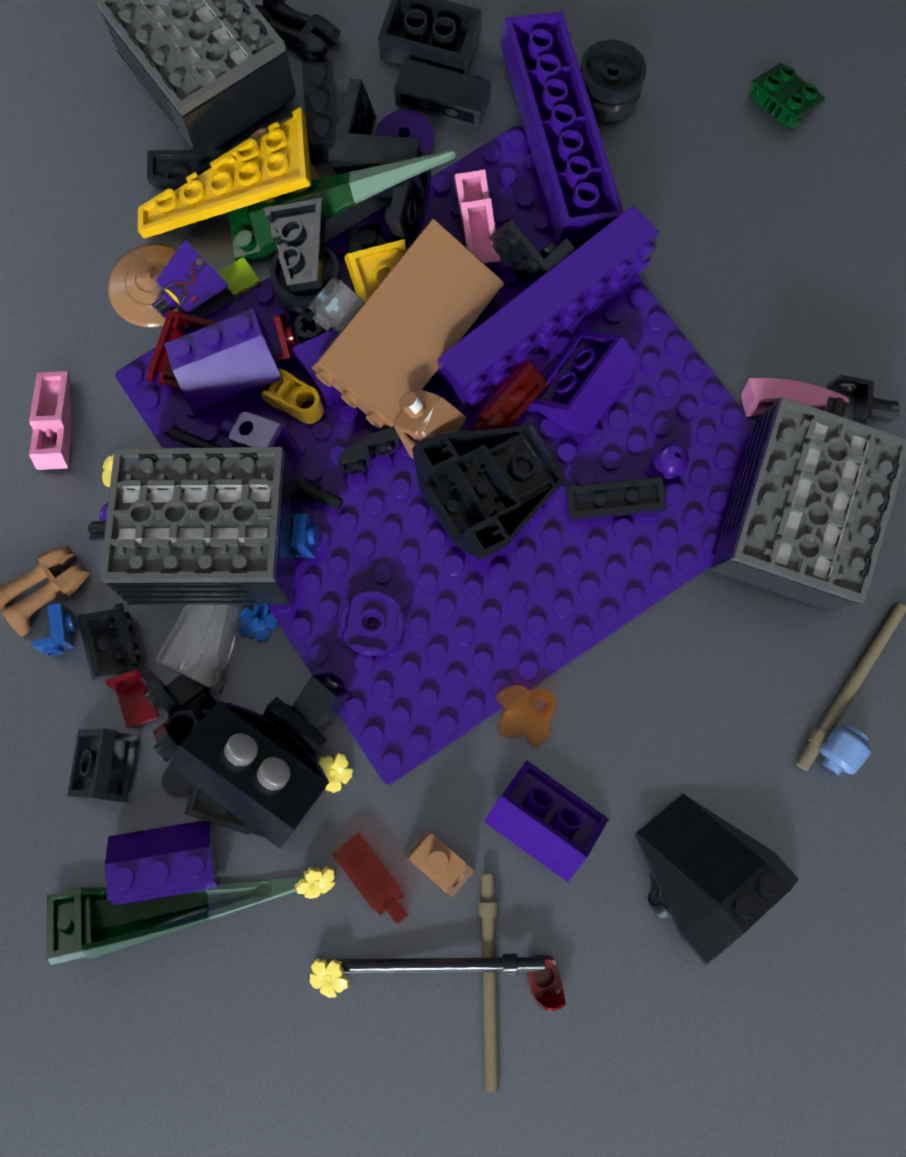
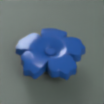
[239,605,278,643]

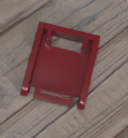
[146,310,217,390]

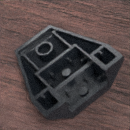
[412,425,566,560]
[635,794,799,966]

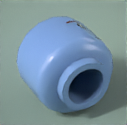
[819,724,871,775]

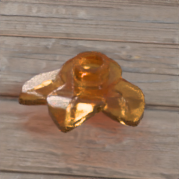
[495,685,557,747]

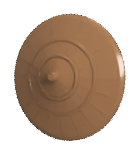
[108,244,183,328]

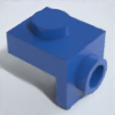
[291,513,320,558]
[32,603,77,656]

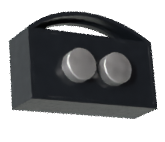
[168,701,329,849]

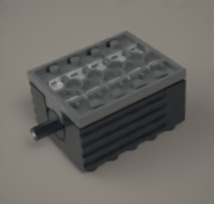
[96,0,296,156]
[710,397,906,611]
[88,447,300,605]

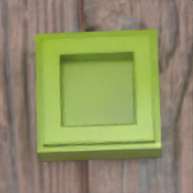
[218,257,261,298]

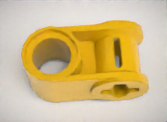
[260,369,324,424]

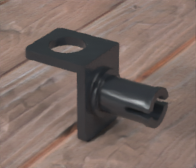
[826,375,900,425]

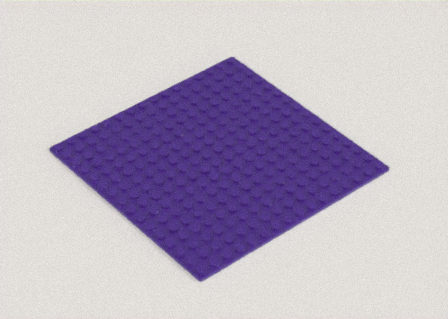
[115,125,754,785]

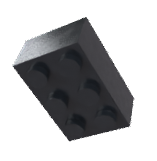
[378,0,481,74]

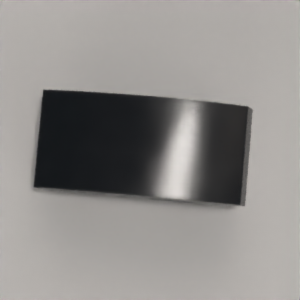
[337,427,400,475]

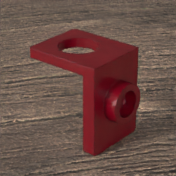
[273,314,297,361]
[105,669,159,729]

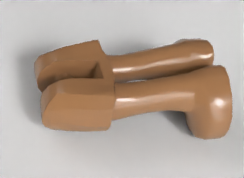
[0,545,90,637]

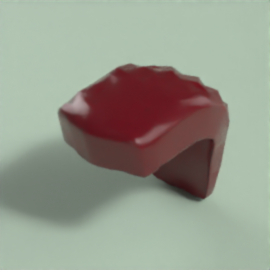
[526,955,566,1012]

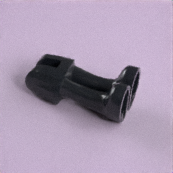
[255,0,340,60]

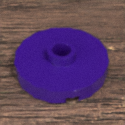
[375,110,434,156]
[339,590,405,656]

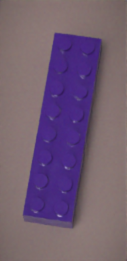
[500,11,624,244]
[438,205,659,410]

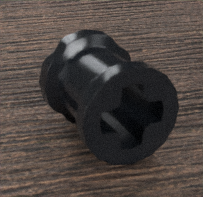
[295,312,325,344]

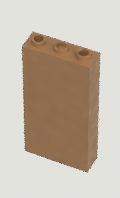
[312,219,504,429]

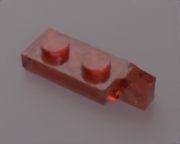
[470,360,548,431]
[332,833,409,924]

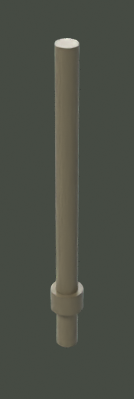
[796,602,906,771]
[478,874,499,1092]

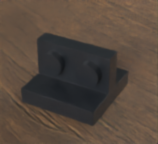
[67,728,138,803]

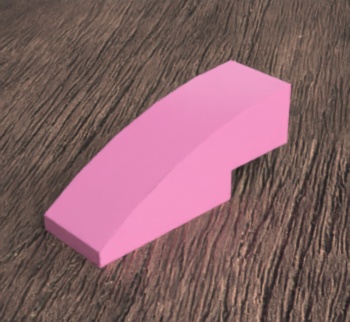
[454,170,500,264]
[29,371,71,470]
[741,378,850,417]

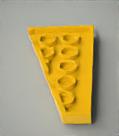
[138,107,311,239]

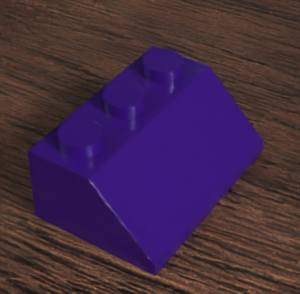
[164,308,282,414]
[527,330,641,435]
[484,760,609,882]
[104,820,219,905]

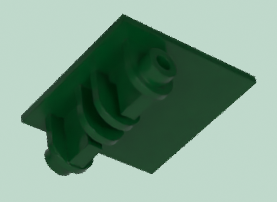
[748,63,826,130]

